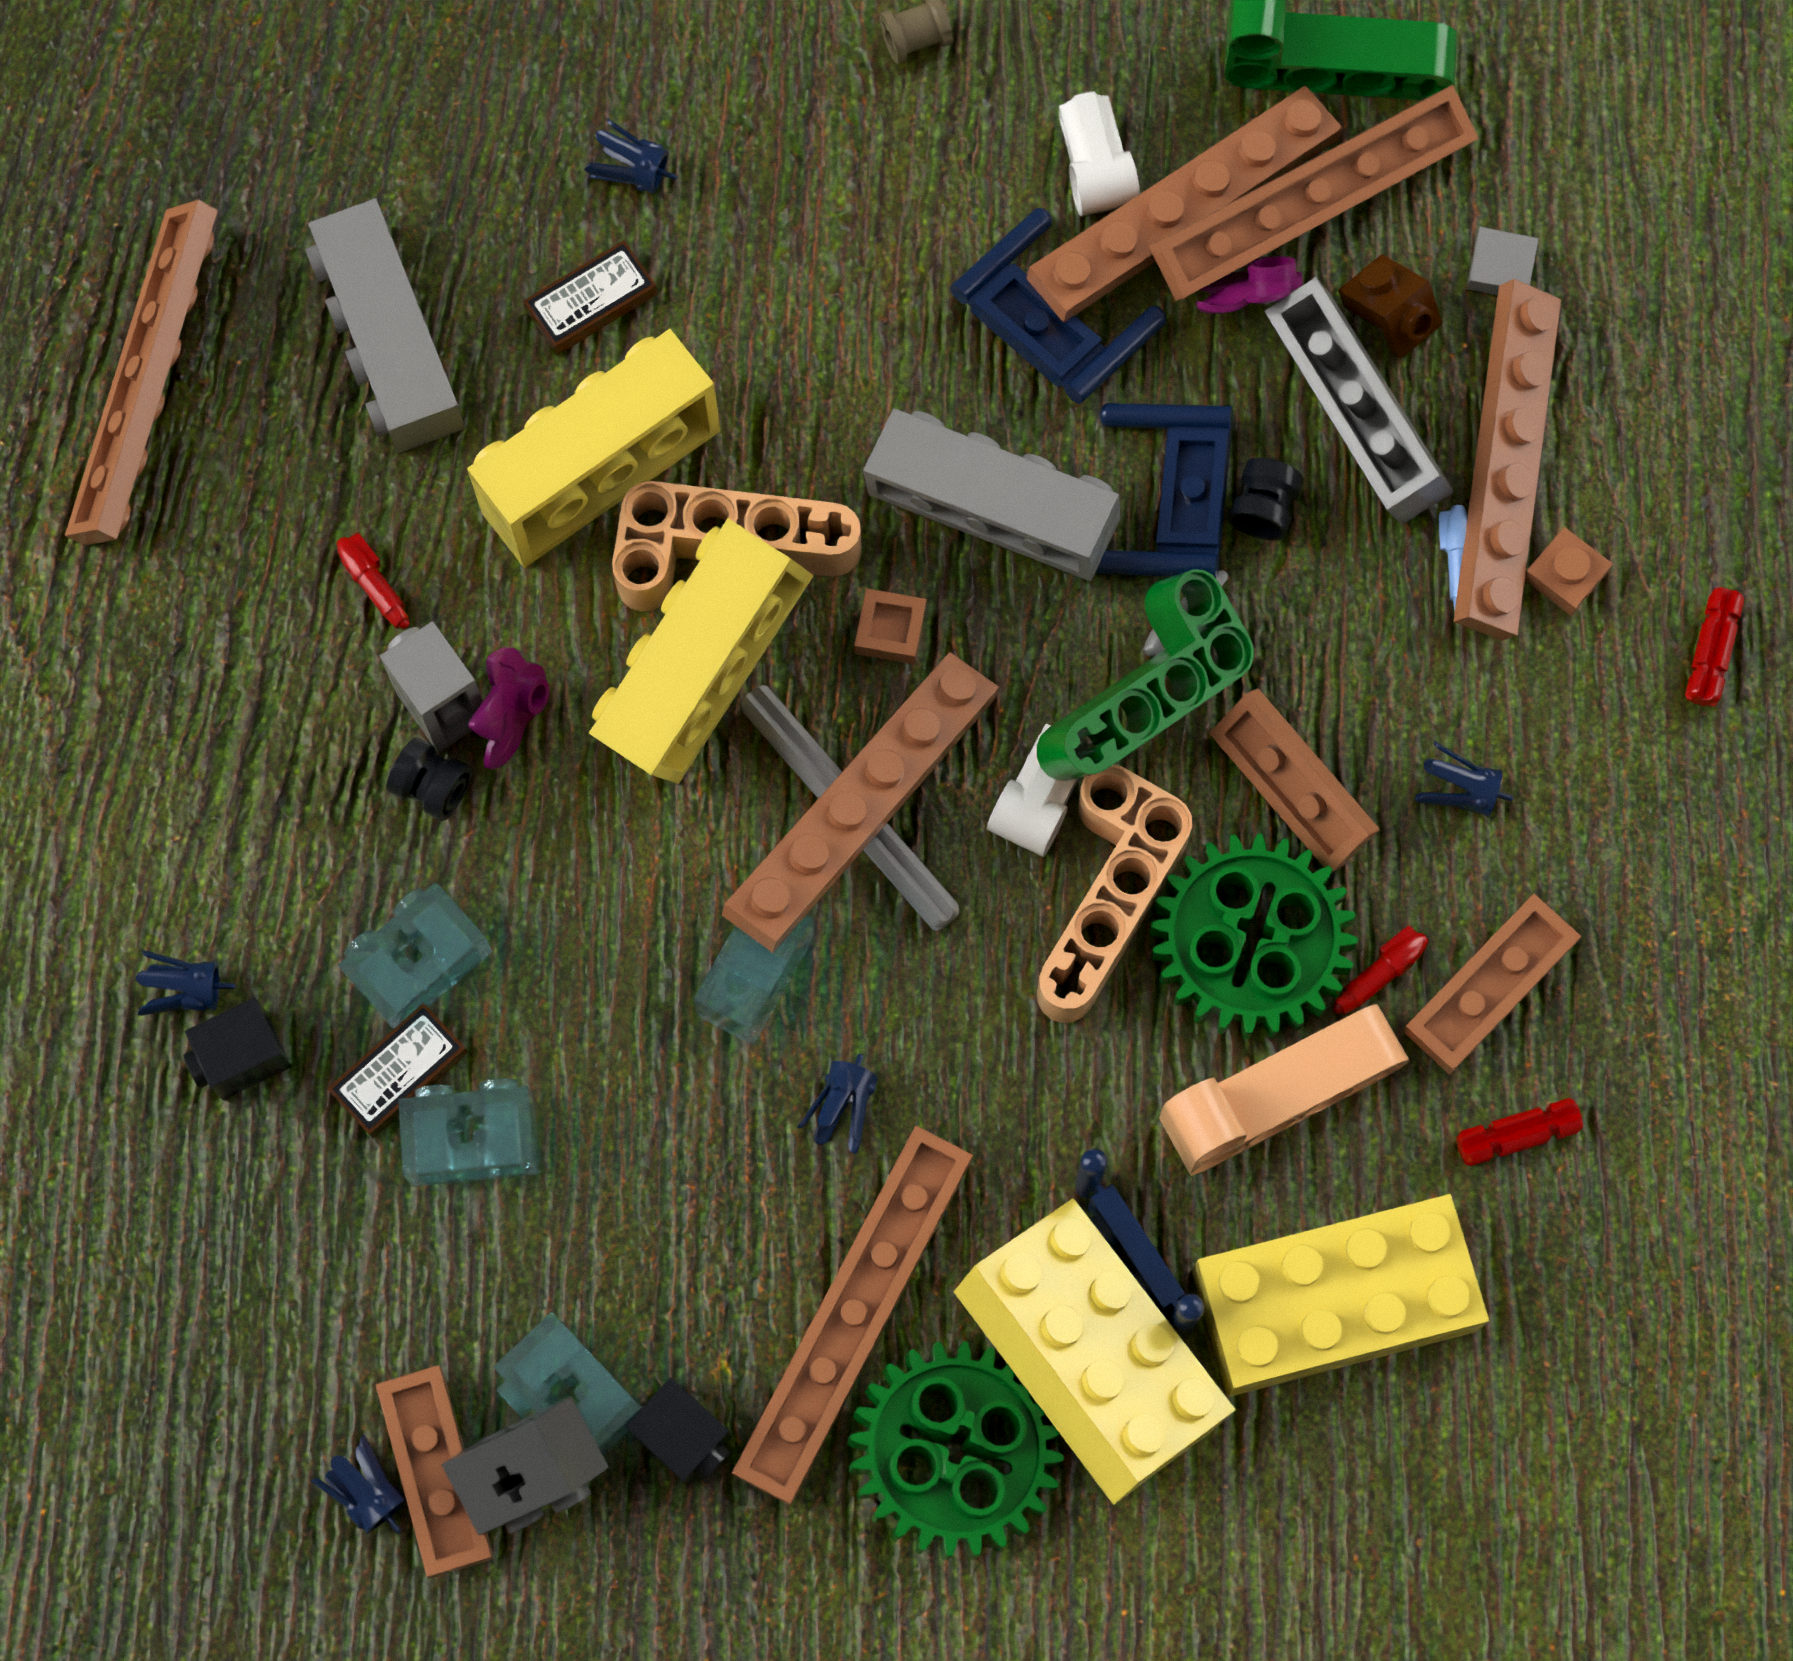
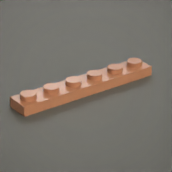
[1026,85,1343,322]
[1149,85,1479,301]
[65,199,218,546]
[1453,279,1561,640]
[722,652,999,953]
[732,1125,973,1506]

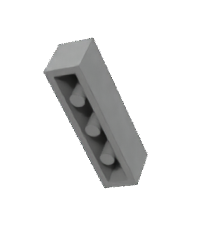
[305,198,466,454]
[1264,277,1454,525]
[863,408,1120,581]

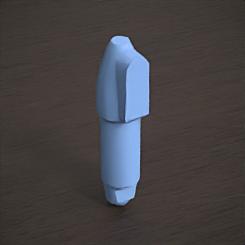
[1439,505,1468,611]

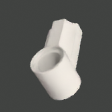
[1059,91,1140,216]
[986,724,1088,857]

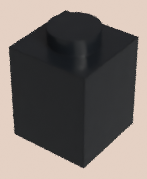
[183,997,292,1100]
[625,1377,732,1487]

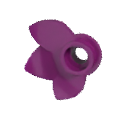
[1197,256,1303,314]
[468,647,550,769]

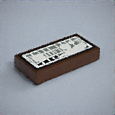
[523,240,658,355]
[327,1003,468,1139]

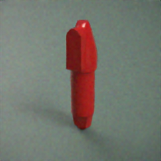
[336,532,410,629]
[1332,925,1429,1015]

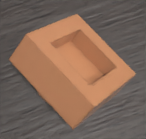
[1525,527,1613,616]
[854,588,927,664]

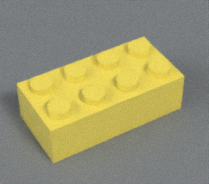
[467,329,721,568]
[589,518,814,784]
[1192,1194,1489,1397]
[954,1198,1236,1505]

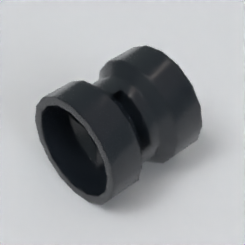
[1228,458,1304,541]
[386,737,473,821]

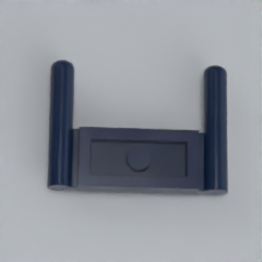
[950,208,1167,404]
[1095,403,1233,578]
[1075,1149,1204,1339]

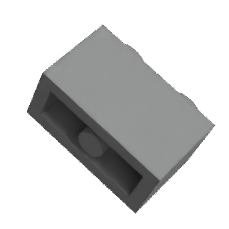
[380,621,483,753]

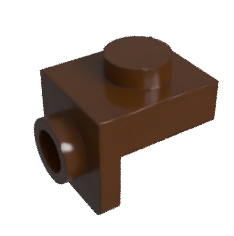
[1338,254,1442,358]

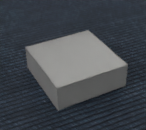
[1466,227,1539,295]

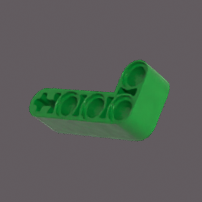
[1225,0,1457,100]
[1037,569,1254,781]

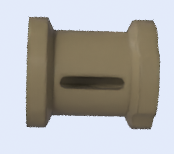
[879,0,953,64]

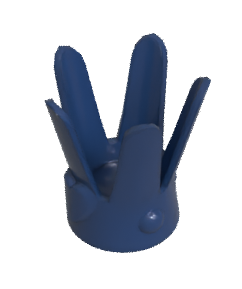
[584,118,678,194]
[1414,740,1514,817]
[136,950,236,1016]
[797,1054,878,1154]
[310,1435,407,1534]

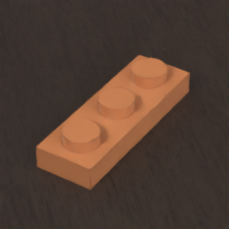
[1209,688,1380,873]
[1402,894,1581,1075]
[376,1365,494,1579]

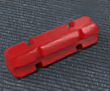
[1685,587,1745,707]
[1456,1098,1583,1166]

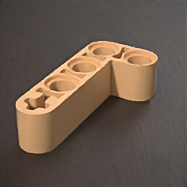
[612,481,861,612]
[1037,764,1192,1023]
[1159,1004,1409,1176]

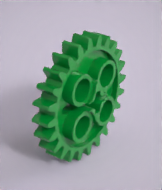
[1149,833,1358,1040]
[847,1341,1064,1560]

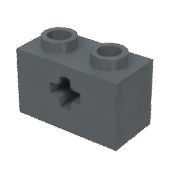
[441,1396,609,1535]

